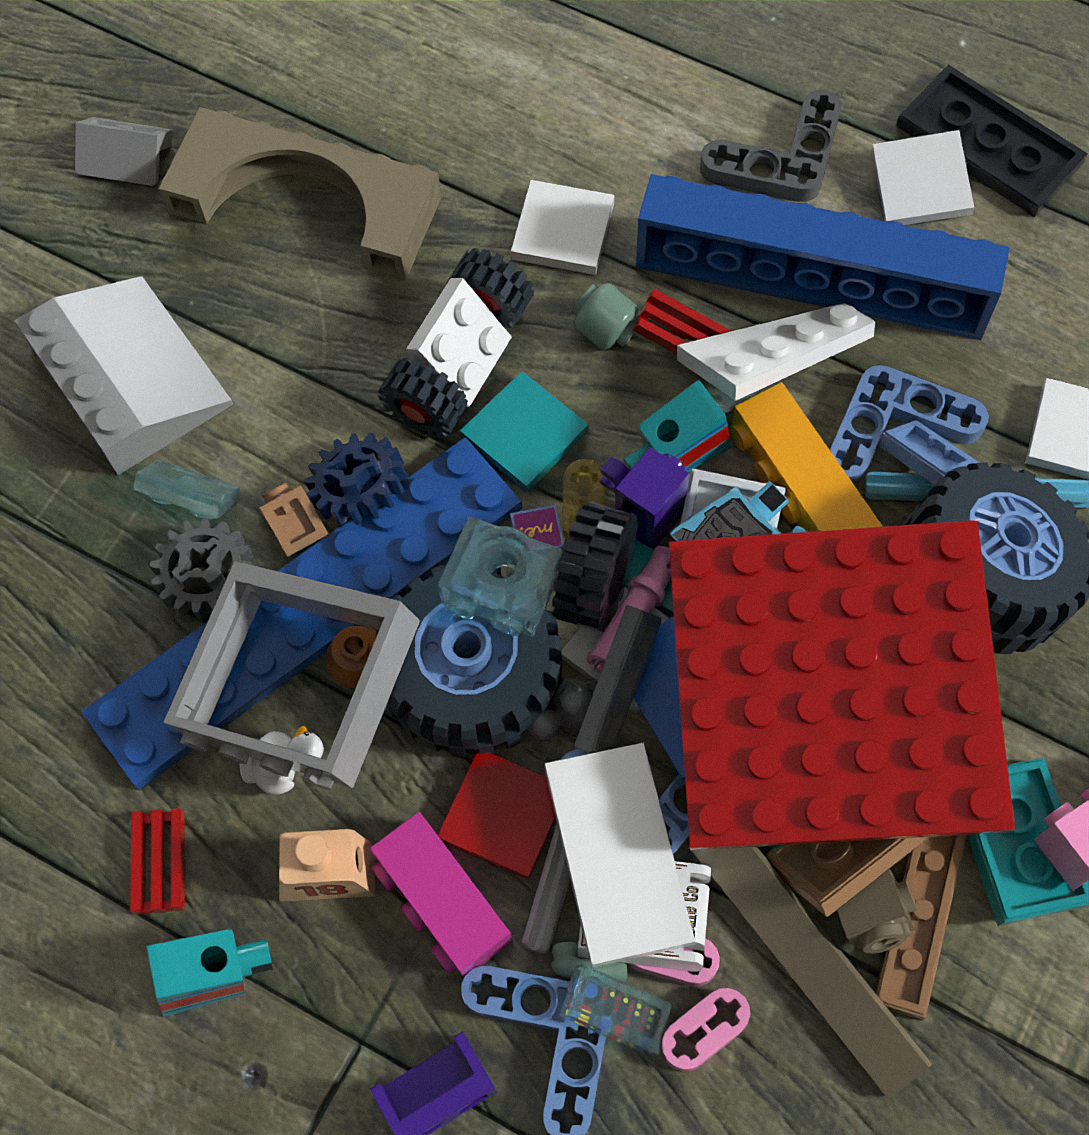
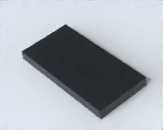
[896,64,1088,217]

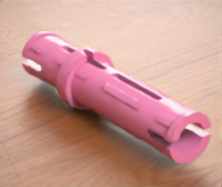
[586,546,671,673]

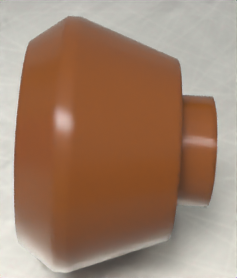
[326,626,377,689]

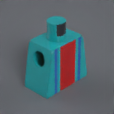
[623,380,731,472]
[147,930,273,1017]

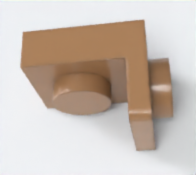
[257,483,328,557]

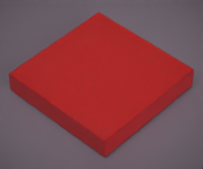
[438,749,556,880]

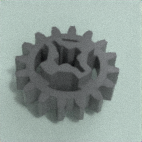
[149,518,254,620]

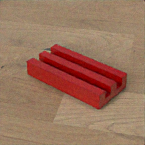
[633,288,731,354]
[130,808,185,915]

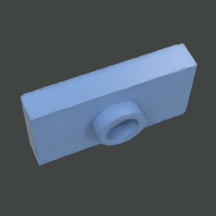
[879,420,979,485]

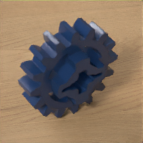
[304,432,407,525]

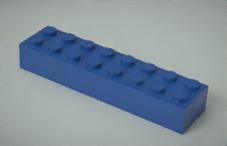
[636,174,1010,340]

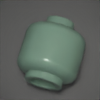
[571,283,638,350]

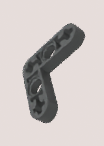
[700,90,841,202]

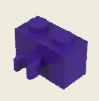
[600,447,689,550]

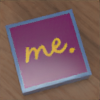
[510,505,564,562]

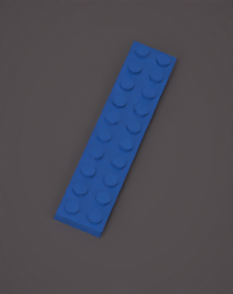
[81,437,522,790]

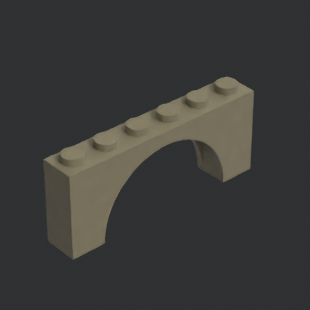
[159,107,441,281]

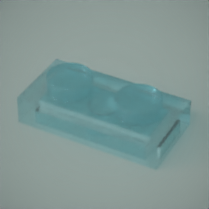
[133,459,240,519]

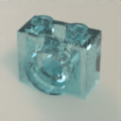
[438,516,562,637]

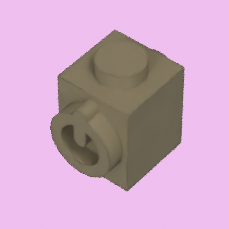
[837,869,918,954]

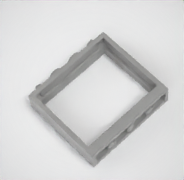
[163,561,420,790]

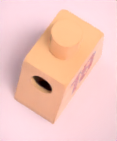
[279,829,376,902]

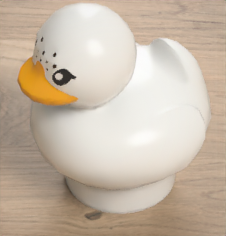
[240,726,324,795]

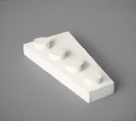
[677,303,875,401]

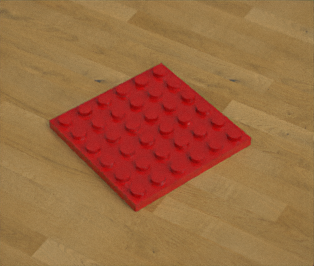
[669,520,1015,850]

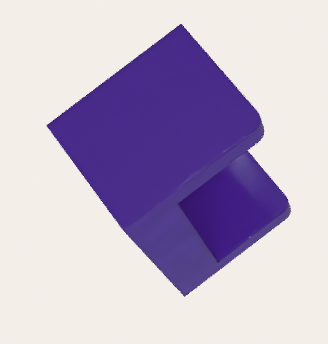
[370,1031,497,1135]

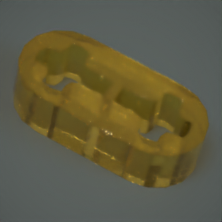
[562,459,605,540]

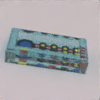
[560,964,672,1056]

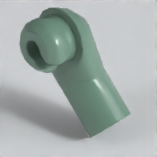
[550,942,627,985]

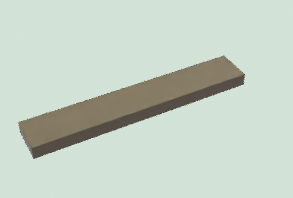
[689,846,932,1099]

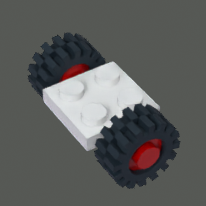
[378,248,534,437]

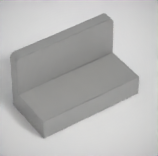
[75,117,172,186]

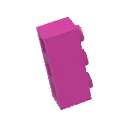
[370,811,513,979]

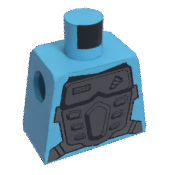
[670,481,790,541]

